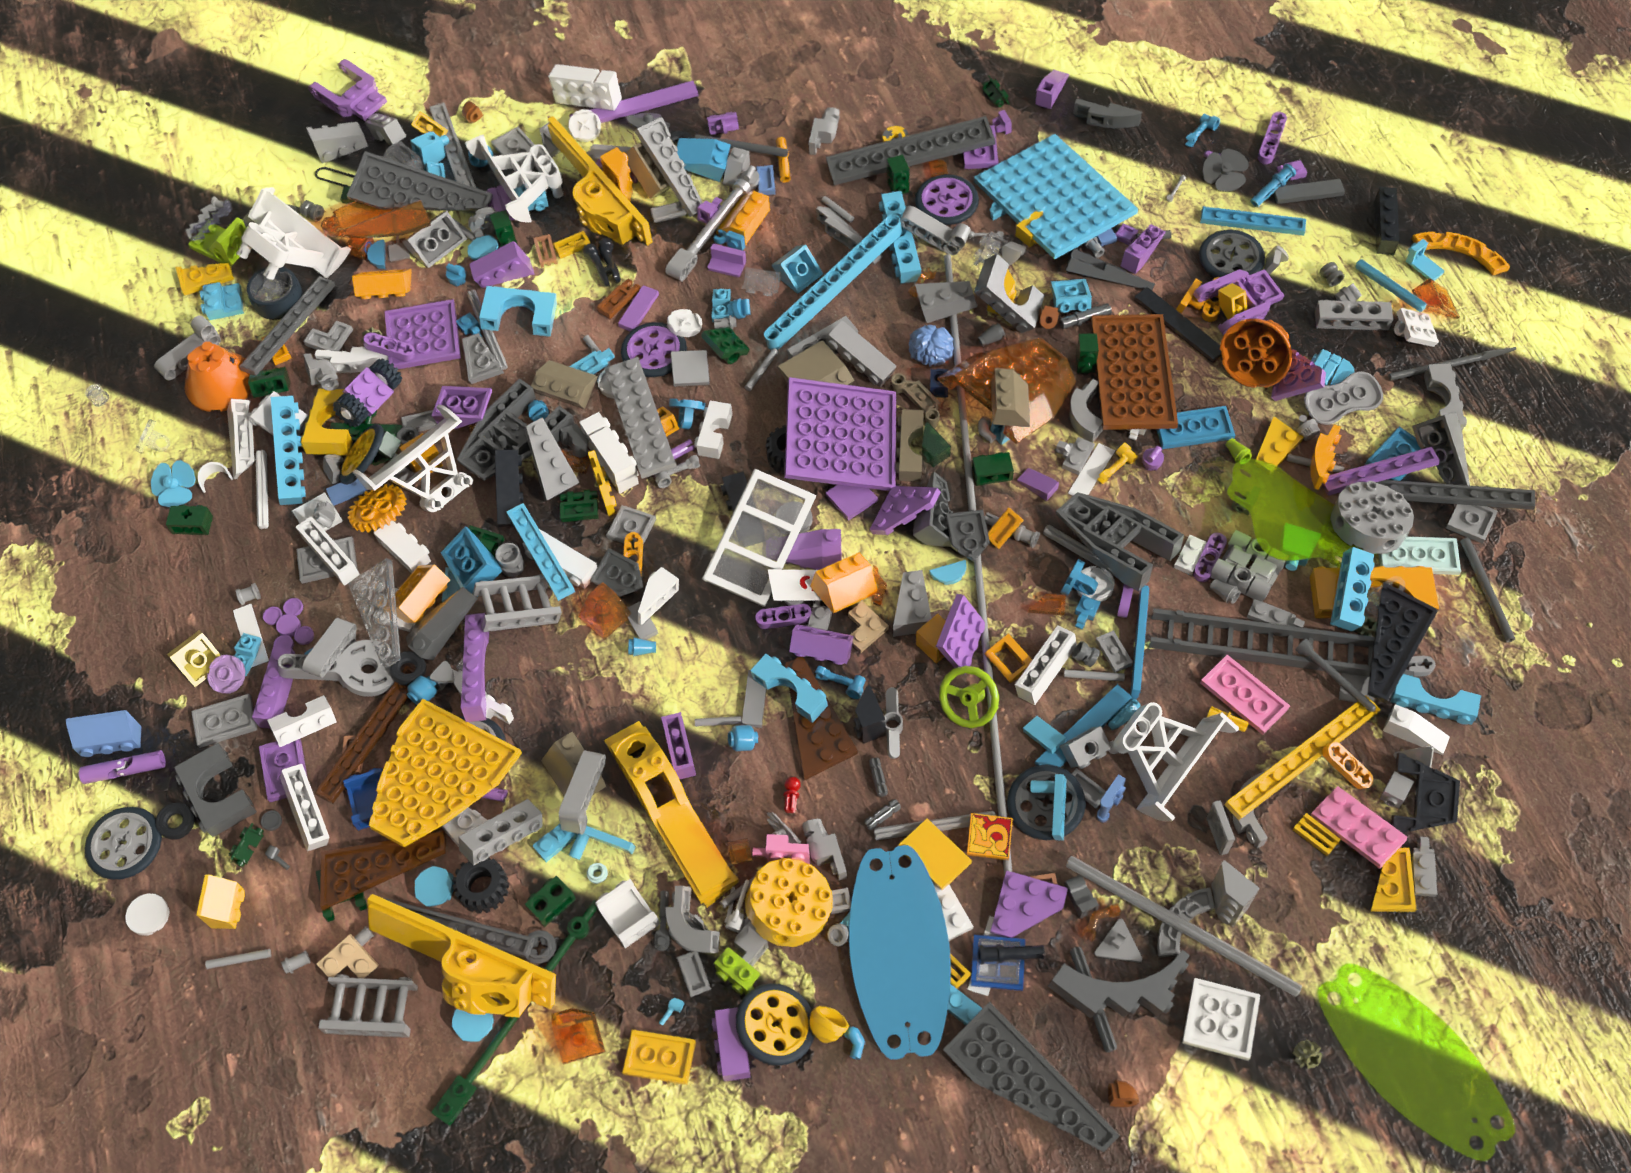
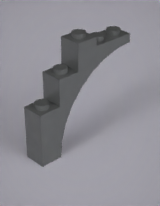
[1048,950,1190,1019]

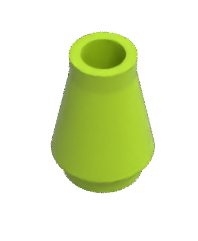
[1225,438,1252,465]

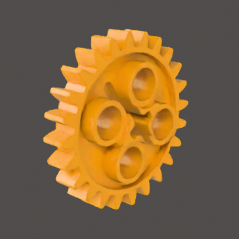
[347,484,407,533]

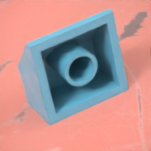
[772,245,823,293]

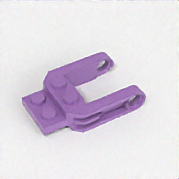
[308,58,387,121]
[1193,269,1284,336]

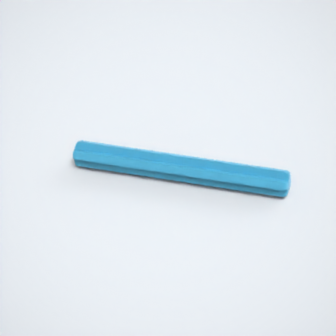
[1355,259,1427,312]

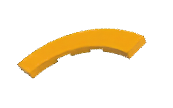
[1411,232,1510,275]

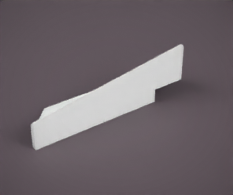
[227,399,254,479]

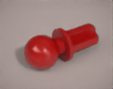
[783,776,801,813]

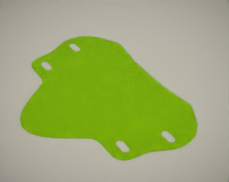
[1227,459,1376,569]

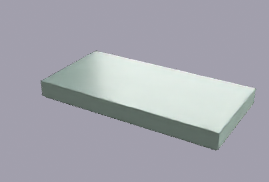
[1379,537,1461,575]

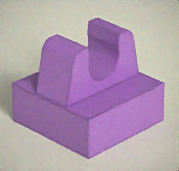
[992,110,1012,134]

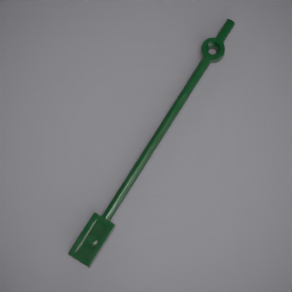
[431,900,598,1126]

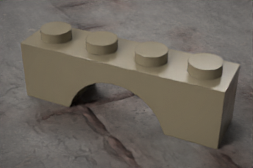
[896,409,924,482]

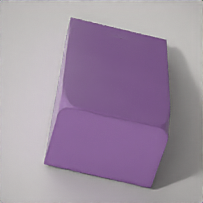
[1017,468,1059,501]

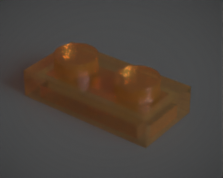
[561,449,590,474]

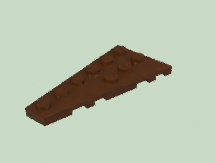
[785,656,858,781]
[320,831,446,911]

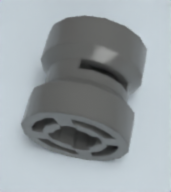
[300,200,324,222]
[1320,262,1345,287]
[1072,641,1100,667]

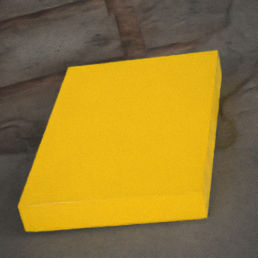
[898,819,972,890]
[622,1030,696,1085]

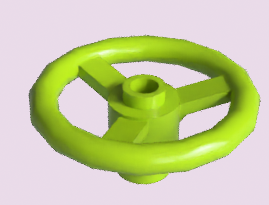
[939,665,999,728]

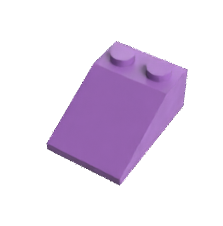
[432,386,492,429]

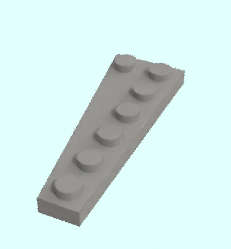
[635,117,703,217]

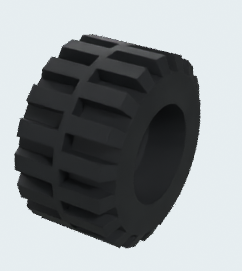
[766,425,786,474]
[452,857,509,914]

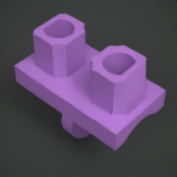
[707,112,739,135]

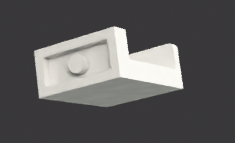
[250,392,309,449]
[595,879,660,948]

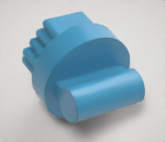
[446,263,466,287]
[727,299,751,319]
[528,400,549,422]

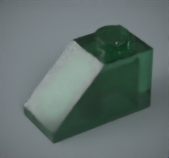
[921,422,951,467]

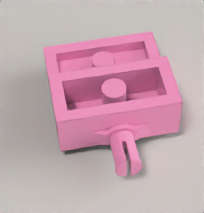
[752,834,810,864]

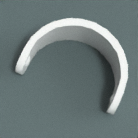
[198,462,233,493]

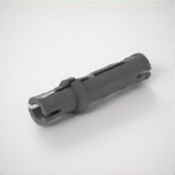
[1059,303,1112,329]

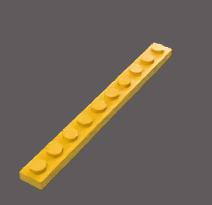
[1225,695,1381,820]

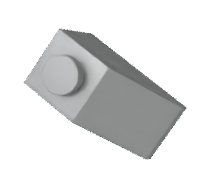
[723,147,750,187]

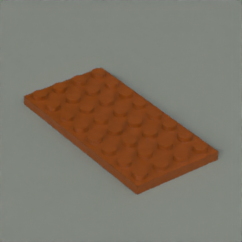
[1091,314,1178,430]

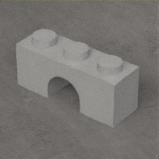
[365,113,406,145]

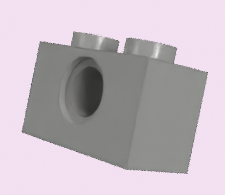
[1060,726,1112,769]

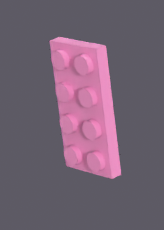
[1200,655,1290,735]
[1311,786,1407,868]

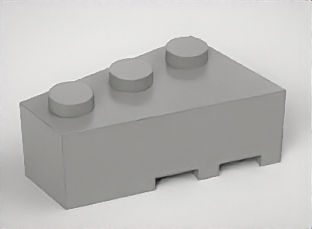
[307,122,368,164]
[915,281,977,323]
[893,570,932,637]

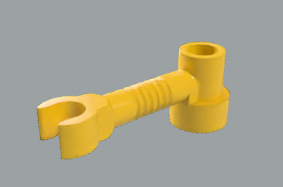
[1097,443,1138,484]

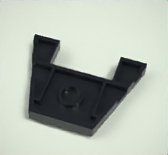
[1391,753,1460,833]

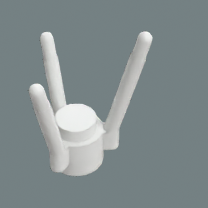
[725,880,750,933]

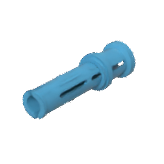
[1250,164,1296,208]

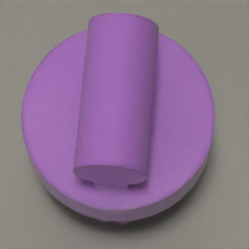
[1142,446,1164,471]

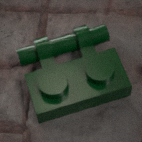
[560,489,599,522]

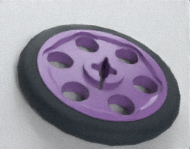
[915,174,979,225]
[620,322,687,378]

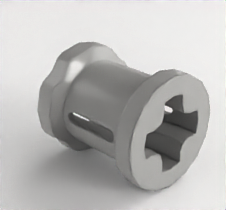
[236,583,261,605]

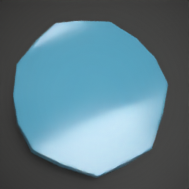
[468,235,499,261]
[415,866,455,907]
[452,1009,494,1042]

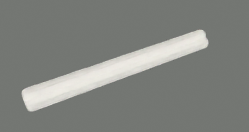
[256,450,269,529]

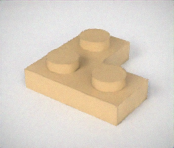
[848,601,889,653]
[317,934,379,978]

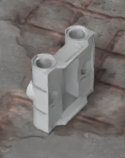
[1210,530,1289,602]

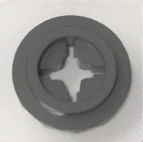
[528,930,557,965]

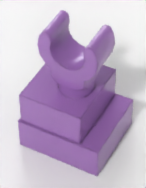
[697,197,722,224]

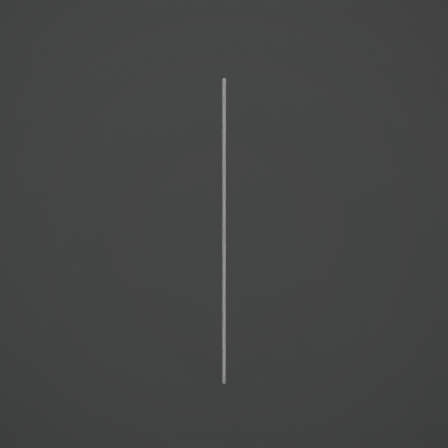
[944,254,1012,877]

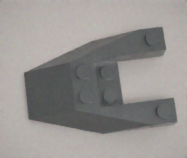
[457,378,575,480]
[1056,492,1184,592]

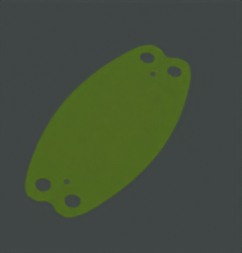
[1318,963,1515,1161]

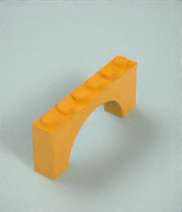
[1309,566,1439,618]

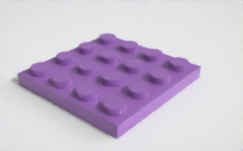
[385,299,461,369]

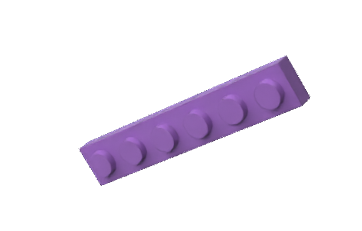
[1322,447,1439,496]

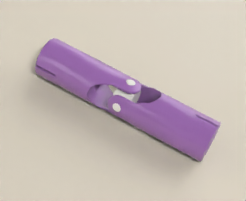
[79,750,166,784]

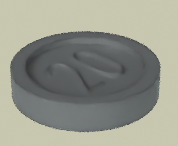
[261,811,282,831]

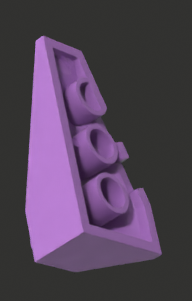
[766,529,842,570]

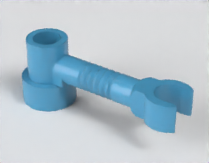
[1185,113,1220,147]
[815,666,866,699]

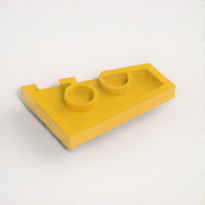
[175,263,234,296]
[1254,416,1303,475]
[588,450,617,516]
[1371,848,1416,912]

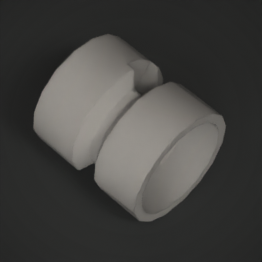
[495,543,525,577]

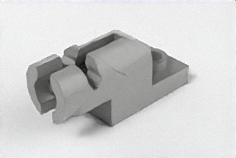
[809,107,840,155]
[303,353,339,391]
[802,819,847,881]
[734,922,769,966]

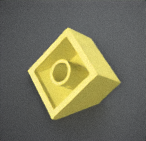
[167,630,221,687]

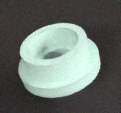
[587,863,608,884]

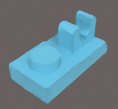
[532,824,577,862]

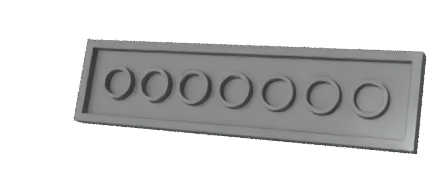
[604,357,677,479]

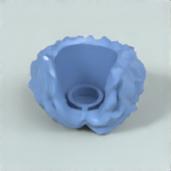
[908,325,954,367]

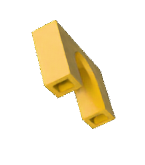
[301,389,353,455]

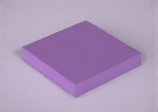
[826,485,878,521]

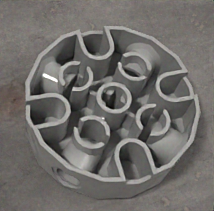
[1330,481,1414,554]

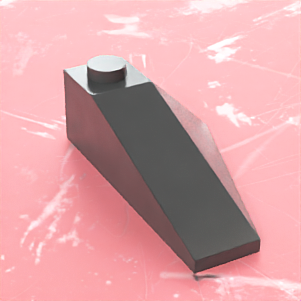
[1412,412,1470,486]
[913,472,953,547]
[405,587,478,661]

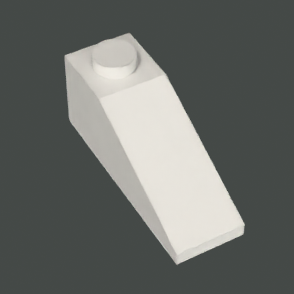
[638,567,679,625]
[1383,704,1449,755]

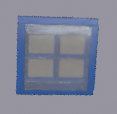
[971,935,1025,991]

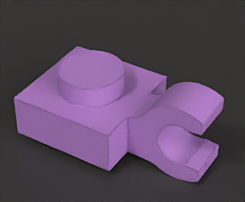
[1277,160,1307,180]

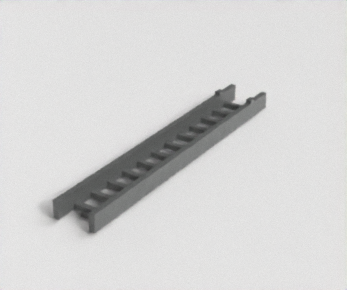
[1149,608,1414,677]

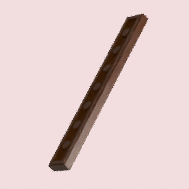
[315,666,415,804]

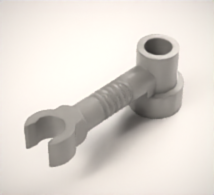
[654,455,701,488]

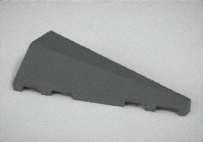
[1065,248,1155,290]

